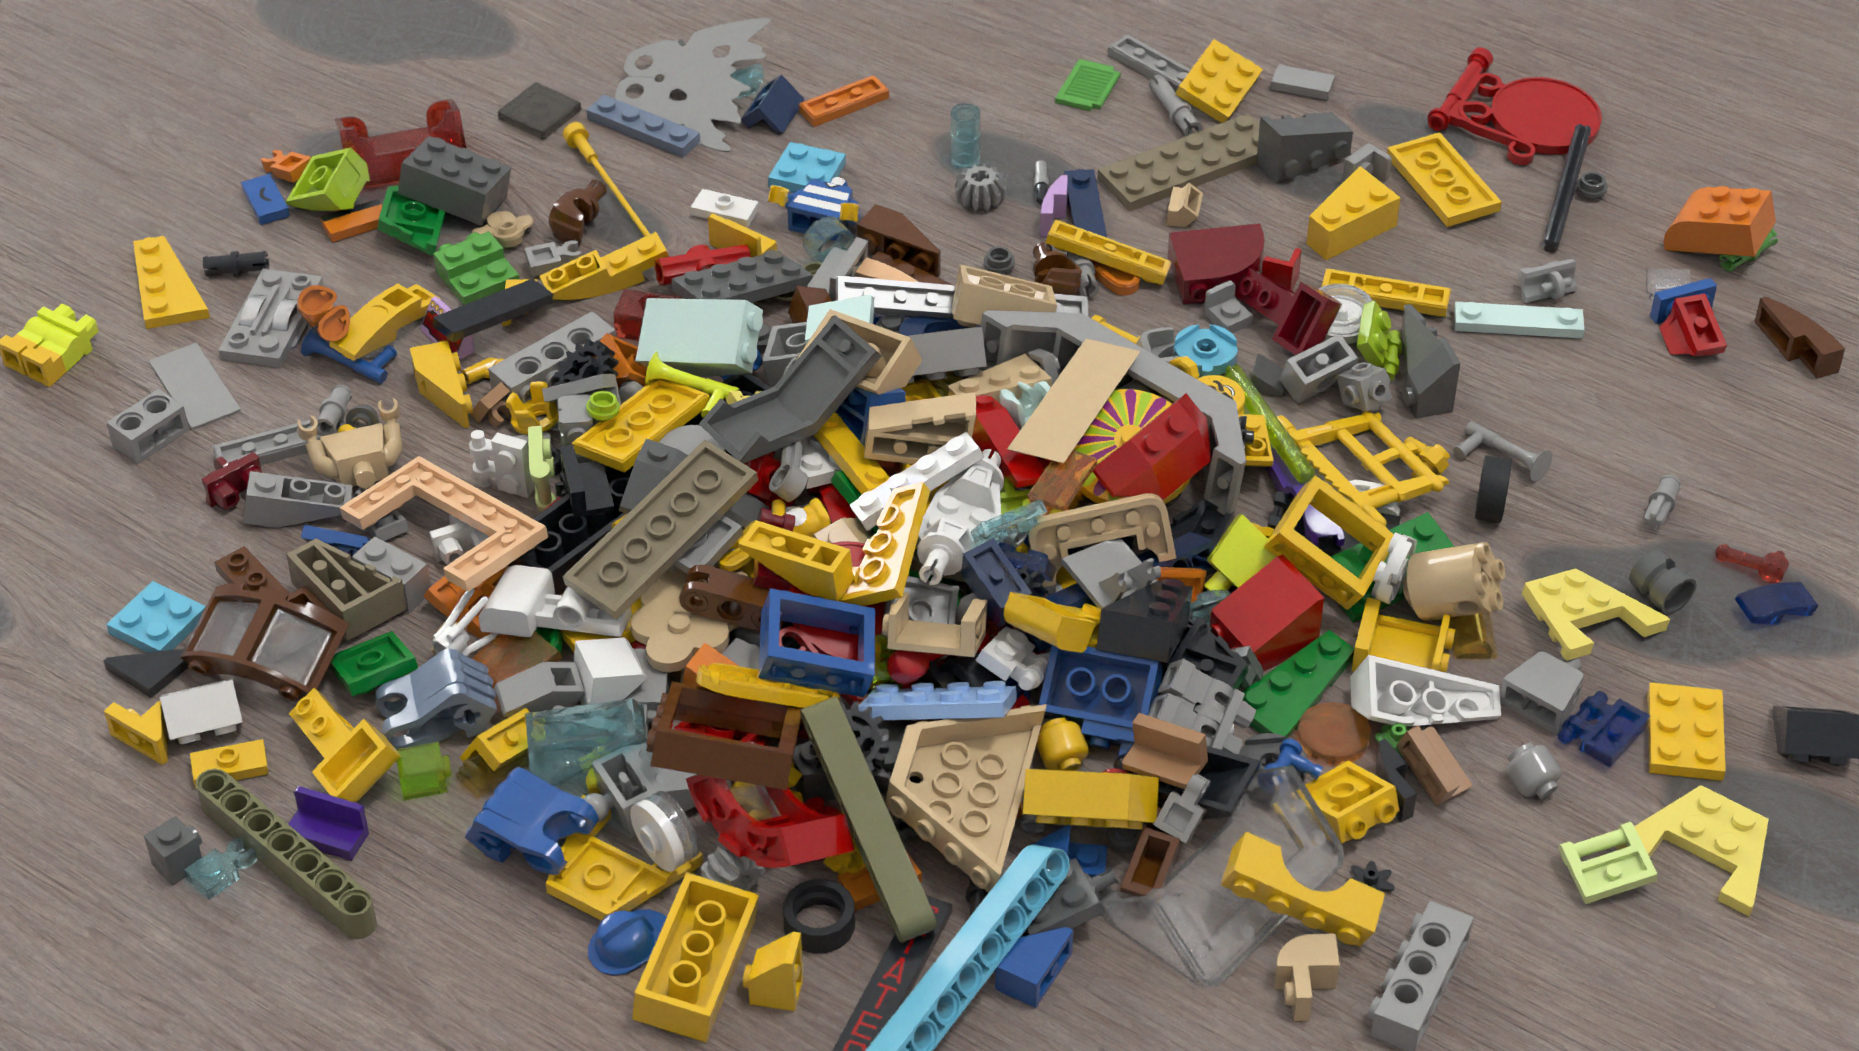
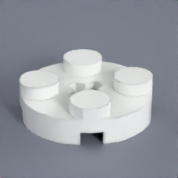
[1371,533,1417,604]

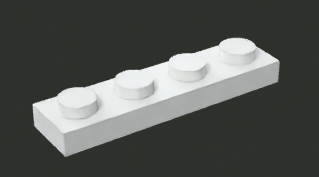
[850,432,984,531]

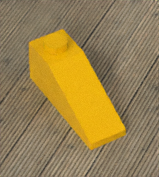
[739,520,854,601]

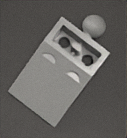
[583,744,730,838]

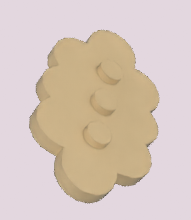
[631,550,749,672]

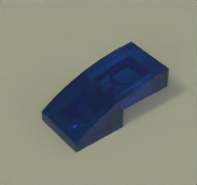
[1735,582,1818,625]

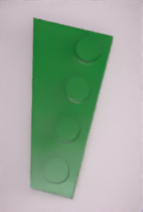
[1242,630,1354,739]

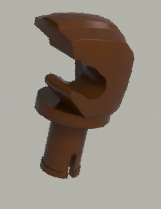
[548,179,607,246]
[1033,242,1082,295]

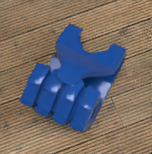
[465,767,599,875]

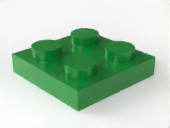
[329,631,418,696]

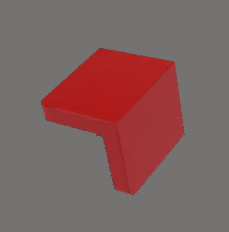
[1261,248,1302,291]

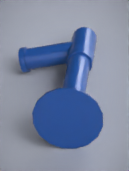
[301,326,397,384]

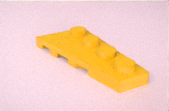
[133,236,210,329]
[839,482,930,606]

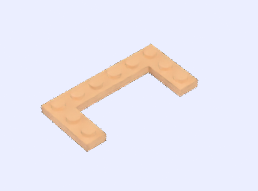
[339,456,548,592]

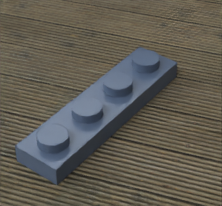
[586,95,700,158]

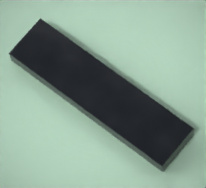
[433,278,553,342]

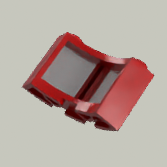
[686,775,855,868]

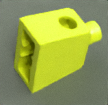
[1204,514,1276,600]

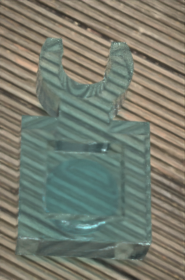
[185,837,257,900]

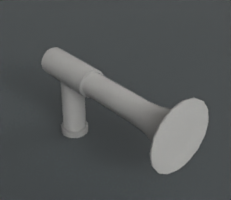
[1453,421,1553,481]

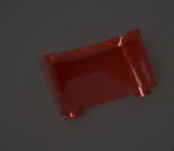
[335,98,467,188]

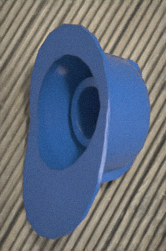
[588,909,667,976]

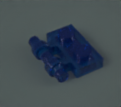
[1557,691,1651,767]

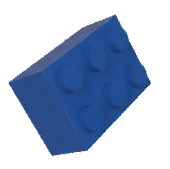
[1039,645,1163,729]

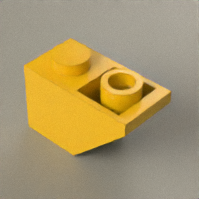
[1238,414,1274,467]

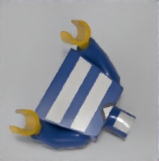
[767,177,863,243]

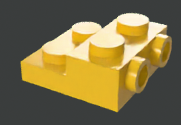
[1291,761,1399,844]

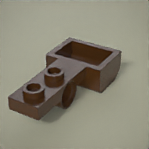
[215,546,333,663]

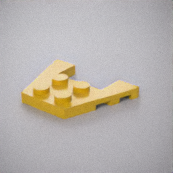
[546,794,704,921]

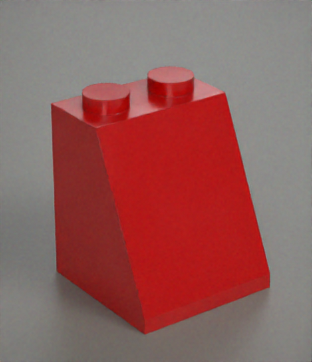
[1209,554,1324,672]

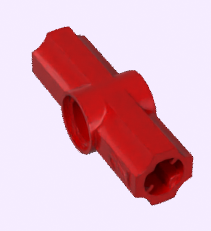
[654,244,751,286]

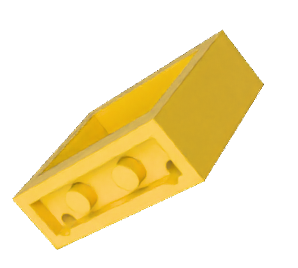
[1264,475,1394,610]

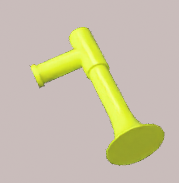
[645,351,739,418]

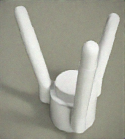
[432,588,504,657]

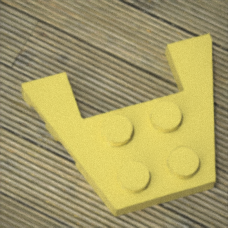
[1522,568,1670,661]
[1615,785,1769,917]

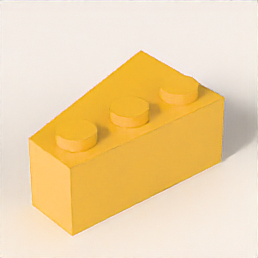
[1306,166,1401,260]

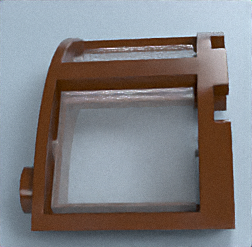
[179,583,349,702]

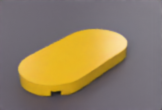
[696,663,840,708]

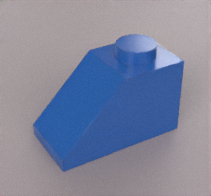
[994,927,1073,1008]

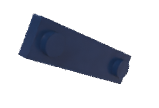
[1064,169,1107,238]

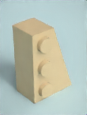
[948,353,1052,403]

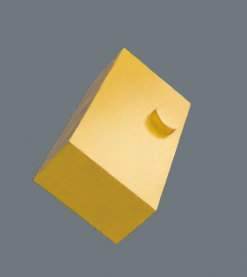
[632,872,759,1043]

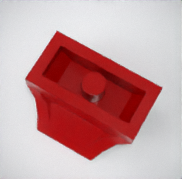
[1659,294,1727,356]

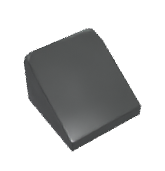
[1250,354,1285,397]

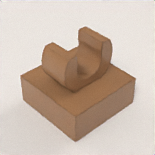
[470,382,511,427]

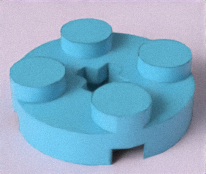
[1173,324,1238,378]

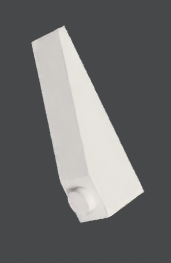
[1350,655,1501,727]

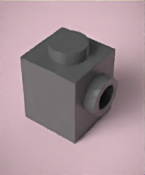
[144,816,204,886]

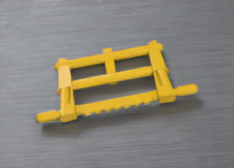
[1274,411,1449,526]

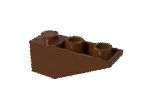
[857,204,941,277]

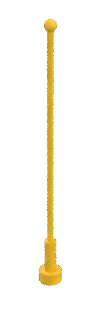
[562,122,650,237]

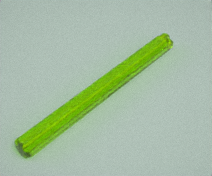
[1225,364,1315,484]

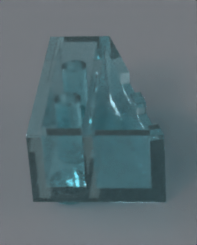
[525,698,647,787]

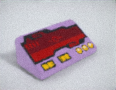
[421,296,475,360]

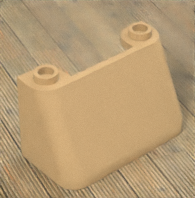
[1028,493,1176,587]

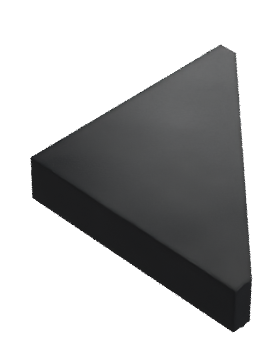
[103,649,189,698]

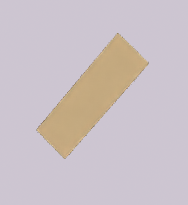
[1007,338,1141,463]

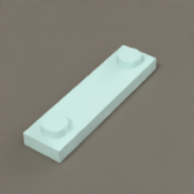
[1454,302,1584,339]

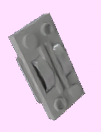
[218,269,324,368]

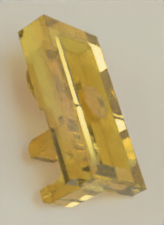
[456,749,537,799]

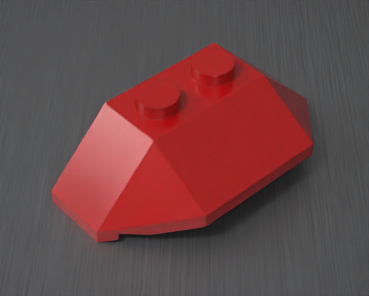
[1091,393,1211,500]

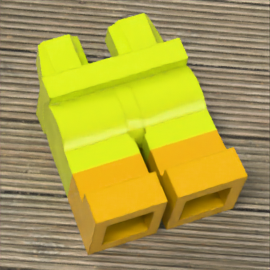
[0,304,99,387]

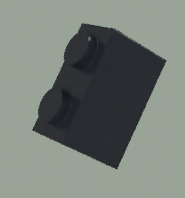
[1773,705,1859,765]

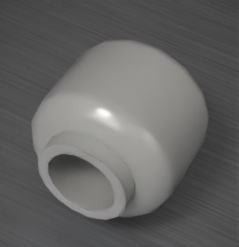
[1506,742,1562,799]

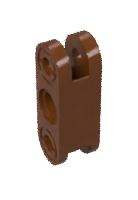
[679,564,784,632]

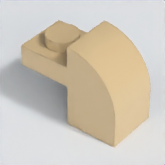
[1274,934,1340,1021]

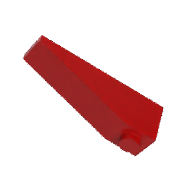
[972,395,1048,488]

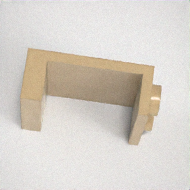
[882,592,987,657]

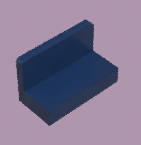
[741,74,804,134]
[961,538,1032,628]

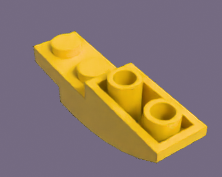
[539,232,669,300]
[329,284,441,361]

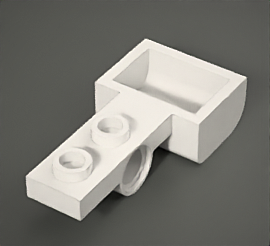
[479,565,632,638]

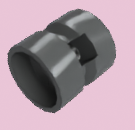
[1629,549,1697,615]

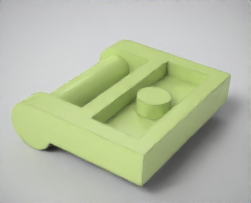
[528,426,556,512]
[1559,822,1658,904]

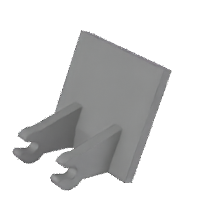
[1061,538,1161,609]

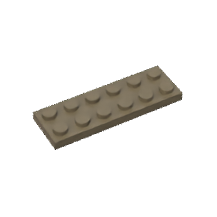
[1097,113,1260,211]
[563,440,758,620]

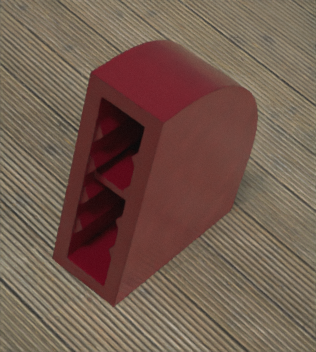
[1167,223,1265,305]

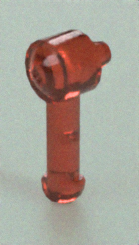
[1715,544,1789,583]

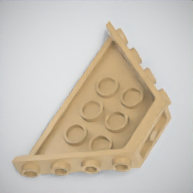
[885,704,1047,893]

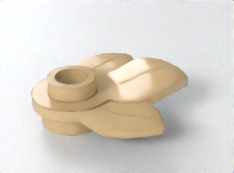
[472,211,534,247]

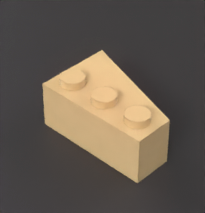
[864,392,976,464]

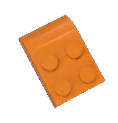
[1664,186,1776,257]

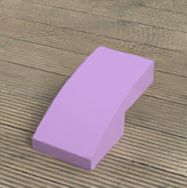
[1040,175,1068,237]

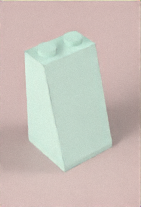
[635,298,763,377]

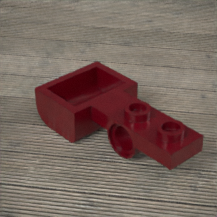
[1235,268,1342,355]

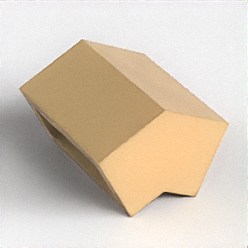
[1167,183,1203,228]

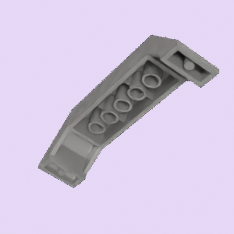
[978,310,1246,516]

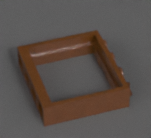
[646,682,802,790]

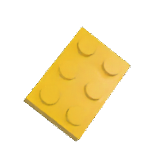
[1175,39,1263,123]
[1647,682,1726,781]

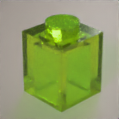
[396,742,452,801]

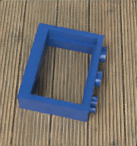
[758,588,875,697]

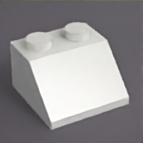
[160,678,243,744]

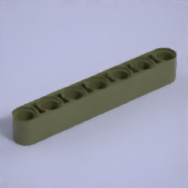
[800,696,937,943]
[196,769,377,939]

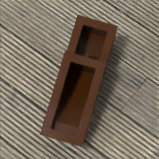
[1754,296,1845,379]
[1120,807,1183,903]

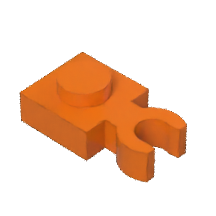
[260,150,311,182]

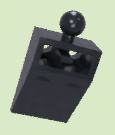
[1113,746,1261,820]

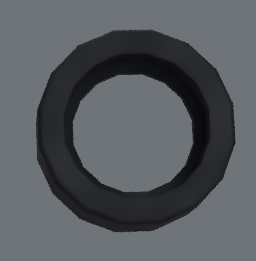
[1475,455,1512,523]
[783,879,855,954]

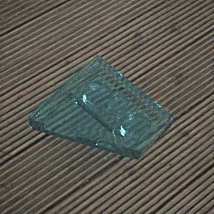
[970,499,1047,545]

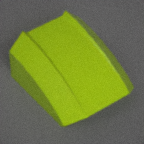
[286,148,370,211]

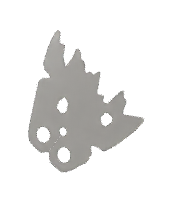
[615,18,771,151]

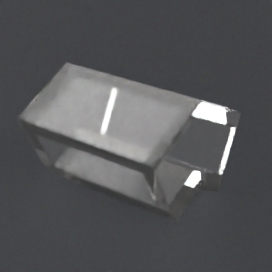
[1646,268,1691,301]

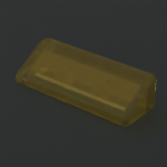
[1450,612,1498,659]

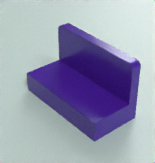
[288,786,369,861]

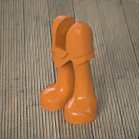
[297,285,350,341]

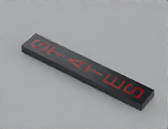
[832,895,952,1051]

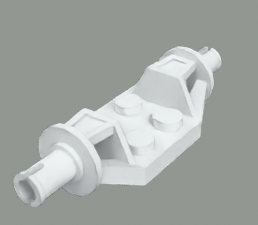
[916,449,1004,585]

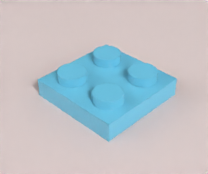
[768,142,846,192]
[106,581,206,653]

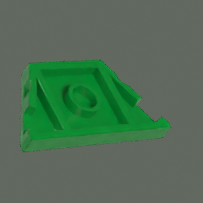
[377,185,446,256]

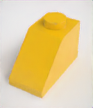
[743,932,804,1011]

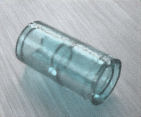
[950,103,981,169]

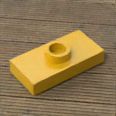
[190,739,269,788]

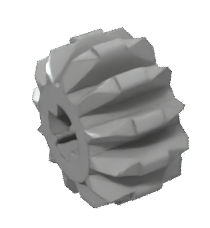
[955,164,1006,212]
[700,846,765,891]

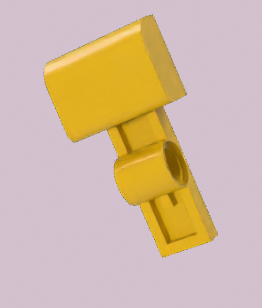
[1004,592,1101,653]
[288,688,401,803]

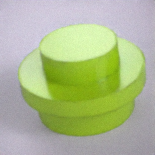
[586,391,620,421]

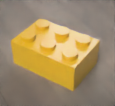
[1023,769,1159,830]

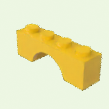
[1221,832,1385,947]

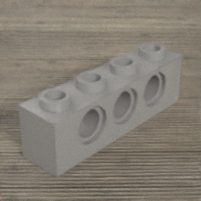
[488,311,616,404]
[1367,901,1474,1051]

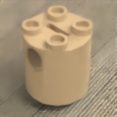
[1403,542,1505,622]

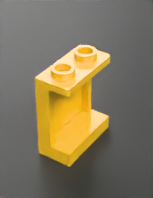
[1352,597,1456,673]

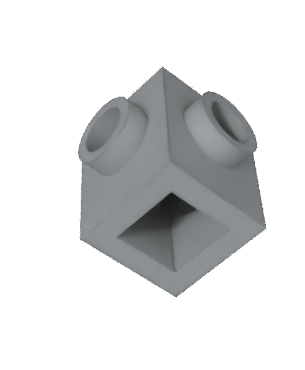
[1337,362,1392,412]

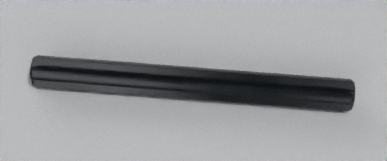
[1542,124,1591,252]

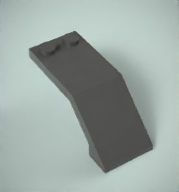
[699,315,882,464]

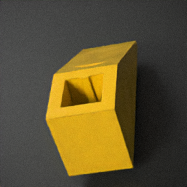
[410,340,473,428]

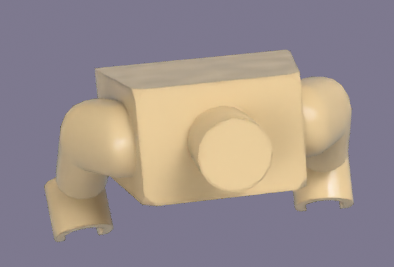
[297,398,402,488]

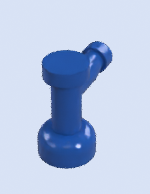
[1260,739,1323,792]

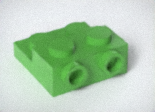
[433,231,520,305]

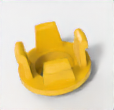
[506,381,559,434]

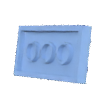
[858,681,1017,720]

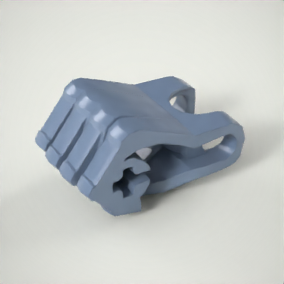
[375,648,497,752]

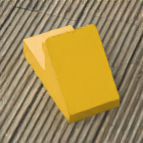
[104,701,168,765]

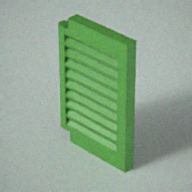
[1055,59,1121,111]

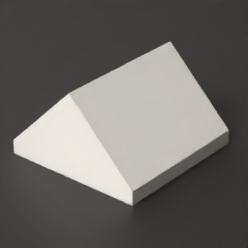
[574,637,647,717]

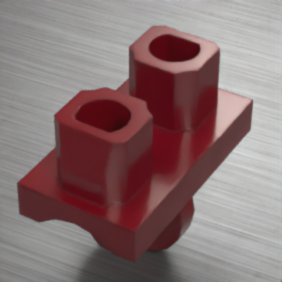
[201,452,263,510]

